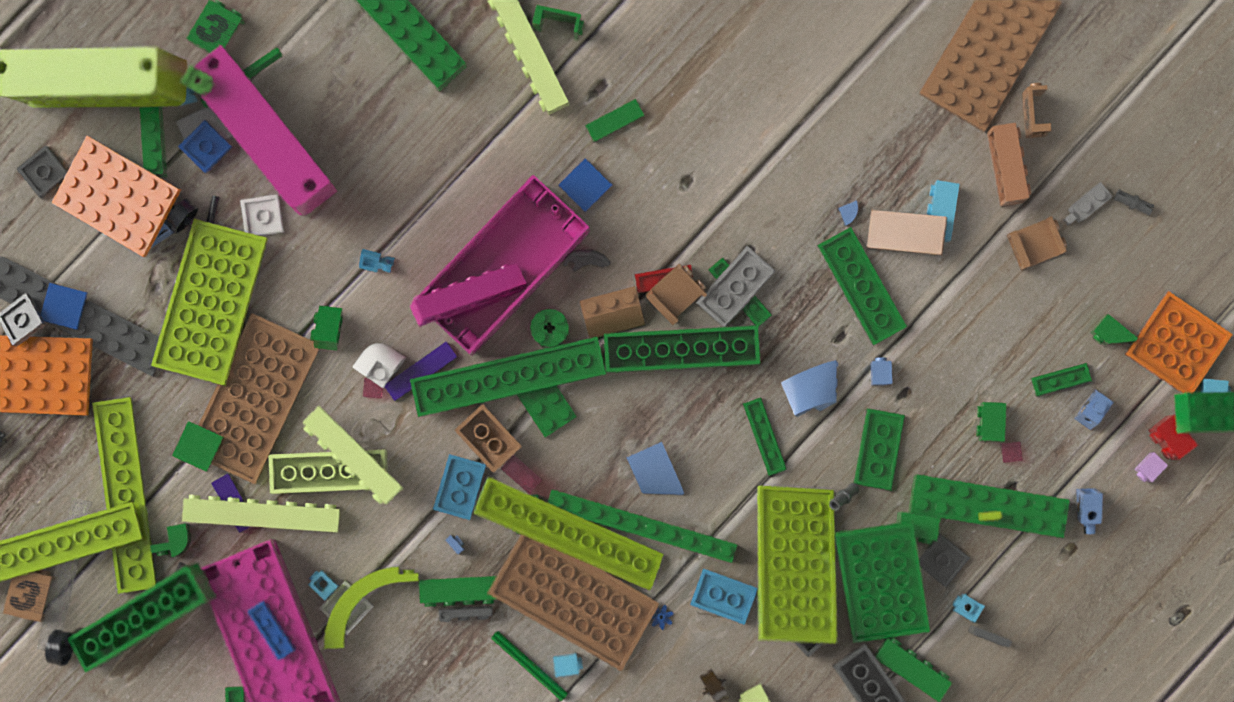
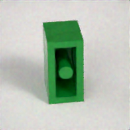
[311,305,343,351]
[976,402,1006,442]

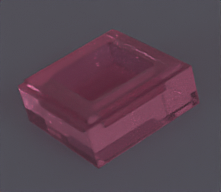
[363,378,383,399]
[1000,442,1023,463]

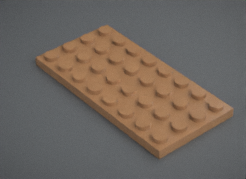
[919,0,1062,132]
[198,313,320,484]
[487,534,659,671]

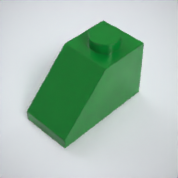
[1090,314,1138,345]

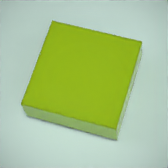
[978,512,1001,521]

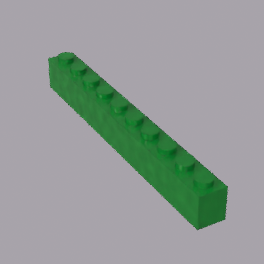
[548,489,737,563]

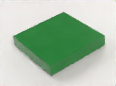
[172,421,224,472]

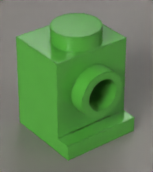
[181,65,214,96]

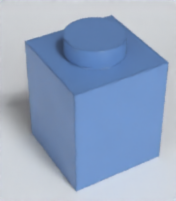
[870,357,892,386]

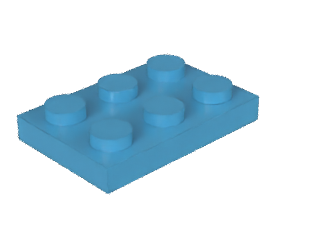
[433,454,486,520]
[690,568,758,625]

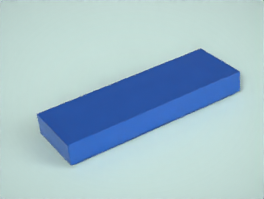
[247,600,296,661]

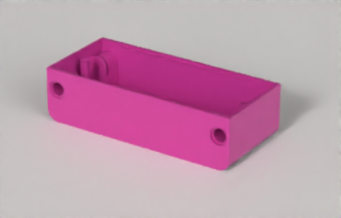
[193,45,337,216]
[420,175,590,356]
[201,539,340,702]

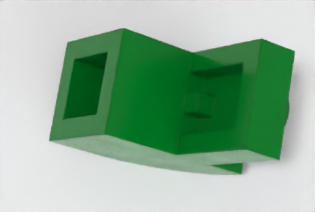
[150,523,191,557]

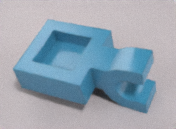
[359,249,395,273]

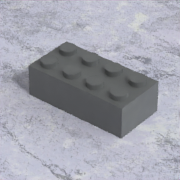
[832,644,905,702]

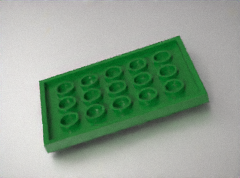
[835,521,930,643]

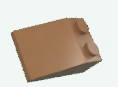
[454,404,522,473]

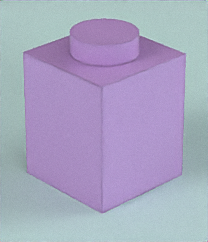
[1134,452,1168,483]

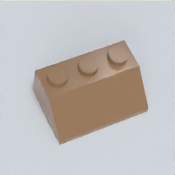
[580,286,645,338]

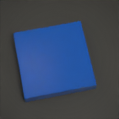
[178,120,232,174]
[558,159,612,212]
[41,283,88,330]

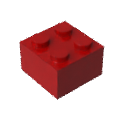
[1148,414,1198,461]

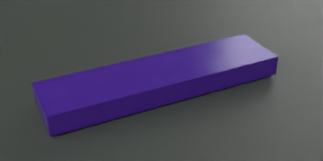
[385,342,457,401]

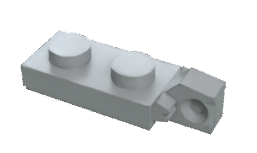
[1063,182,1113,226]

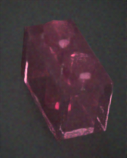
[500,455,543,495]

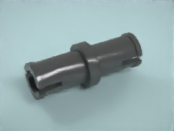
[1114,189,1154,216]
[829,483,859,511]

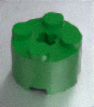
[530,309,569,348]

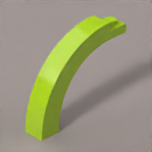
[324,566,419,649]

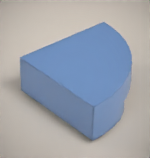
[838,201,858,226]

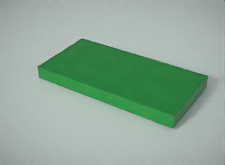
[853,408,905,491]

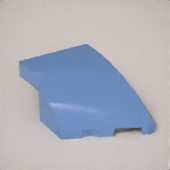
[781,360,838,417]
[627,442,685,495]

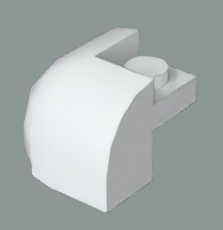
[353,343,406,388]

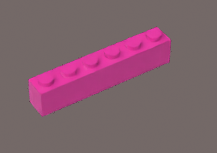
[410,263,526,327]

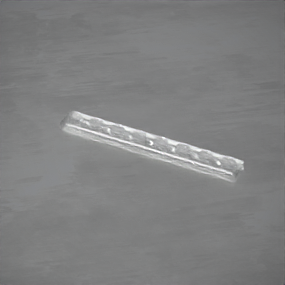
[37,498,92,651]

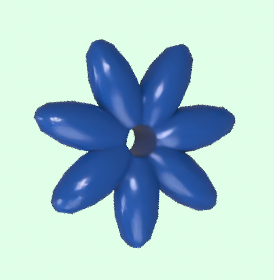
[652,605,673,630]

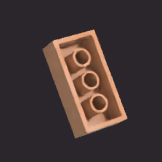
[987,122,1031,207]

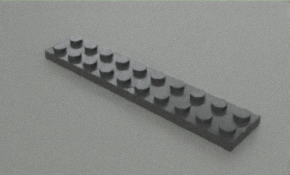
[0,256,159,377]

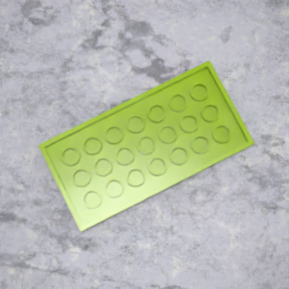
[151,219,268,386]
[757,485,837,644]

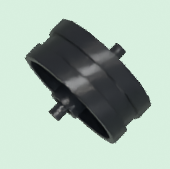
[165,198,199,234]
[45,629,74,666]

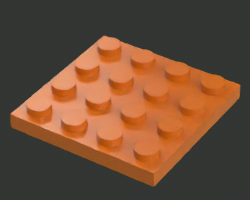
[1125,291,1233,393]

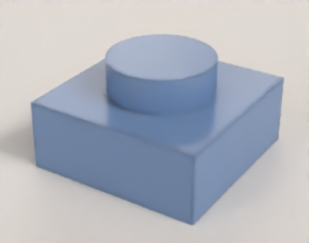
[445,535,465,555]

